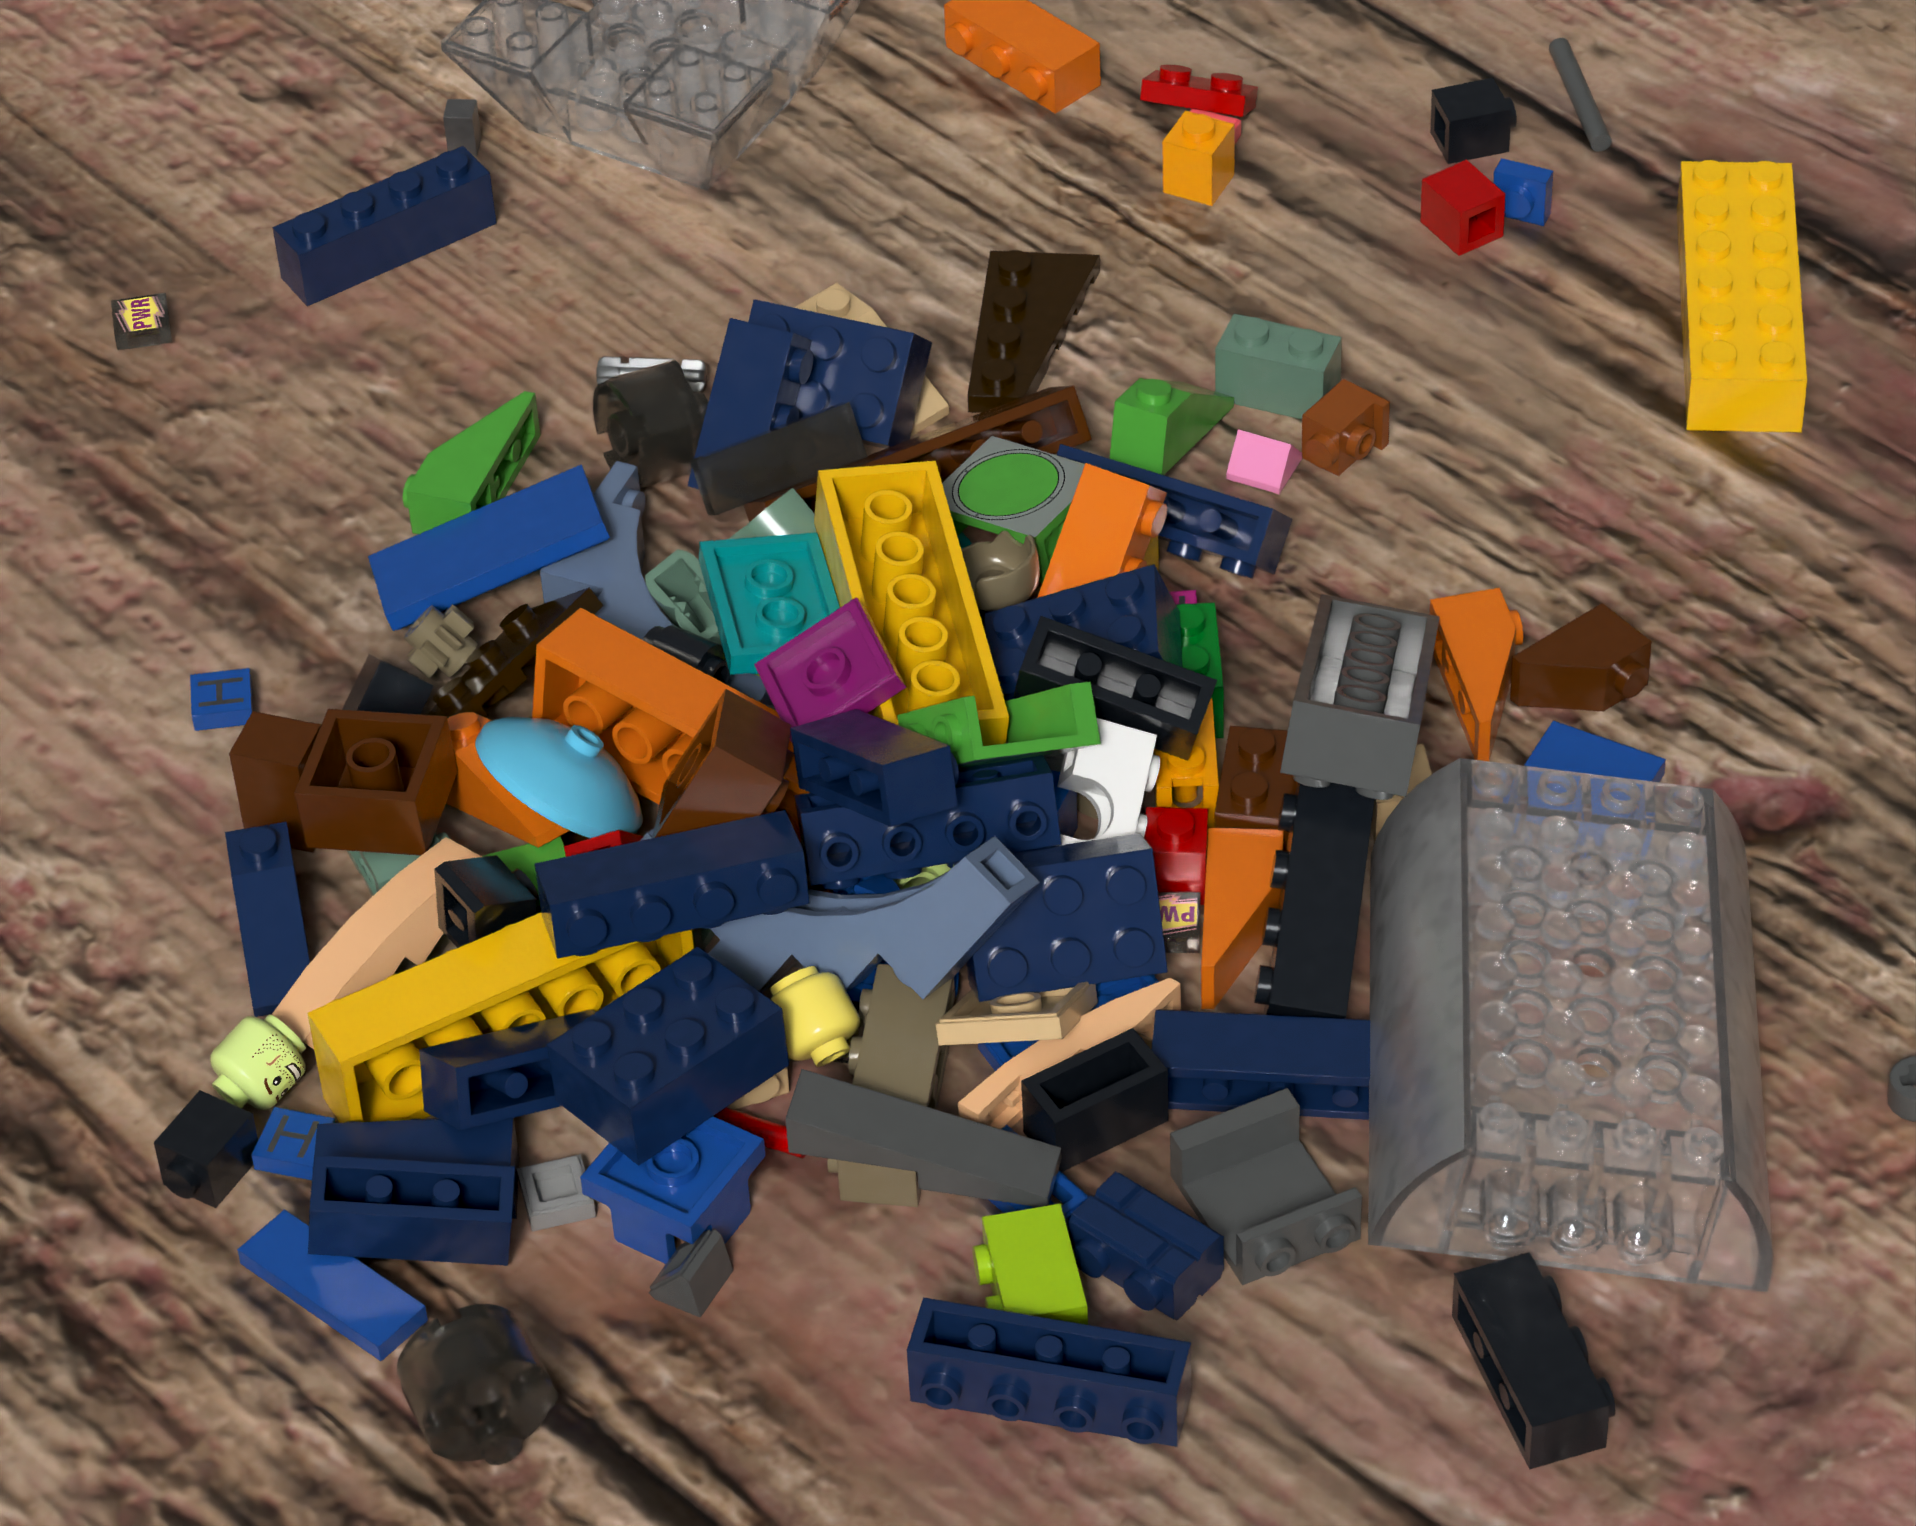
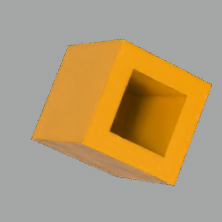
[1162,110,1235,206]

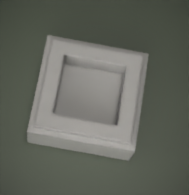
[517,1154,596,1232]

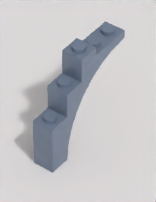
[640,829,1040,999]

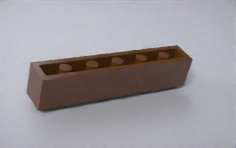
[743,385,1092,522]

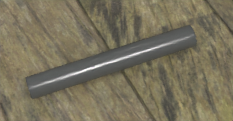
[1549,38,1612,152]

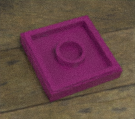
[754,597,907,744]

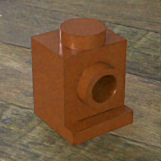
[1302,379,1390,476]

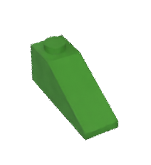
[1109,378,1234,475]
[403,391,541,534]

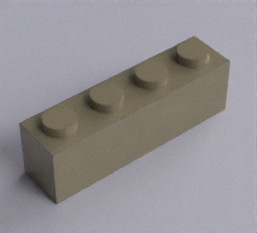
[827,964,956,1207]

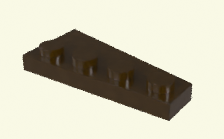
[967,250,1100,413]
[423,587,604,719]

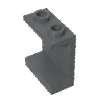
[1170,1088,1362,1286]

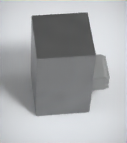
[443,99,481,156]

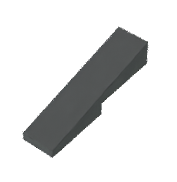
[786,1069,1062,1207]

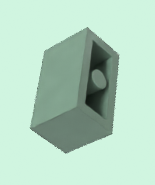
[1215,313,1342,419]

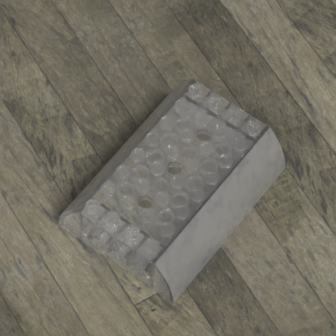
[1368,758,1773,1292]

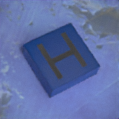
[190,668,254,731]
[251,1107,336,1180]

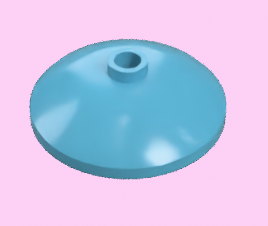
[475,717,643,838]

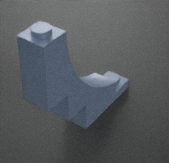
[540,461,776,710]

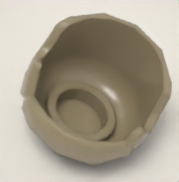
[961,530,1040,612]

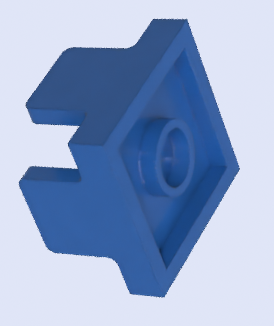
[580,1116,766,1264]

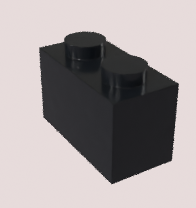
[1021,1028,1168,1172]

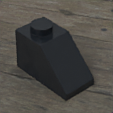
[434,855,539,948]

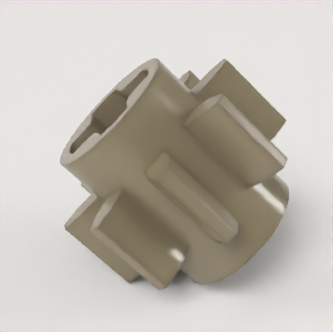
[403,604,478,678]

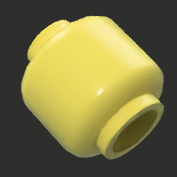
[770,966,860,1067]

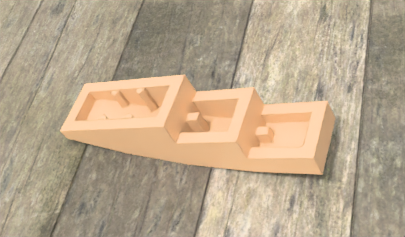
[272,837,482,1049]
[958,977,1181,1129]

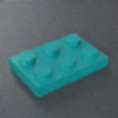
[699,533,840,675]

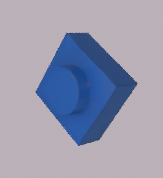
[1493,158,1553,226]

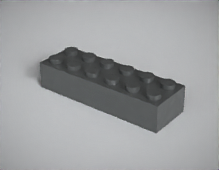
[1280,594,1440,800]

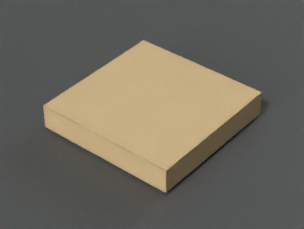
[936,982,1098,1046]

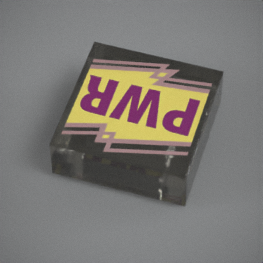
[111,293,172,350]
[1158,892,1201,953]

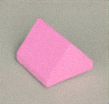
[1226,429,1302,494]

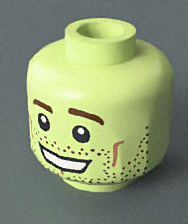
[210,1014,306,1110]

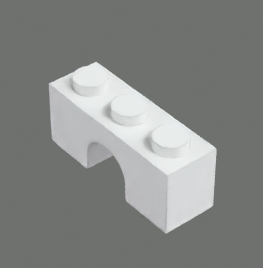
[1046,718,1160,848]

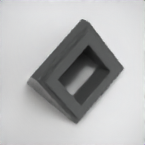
[649,1229,733,1318]

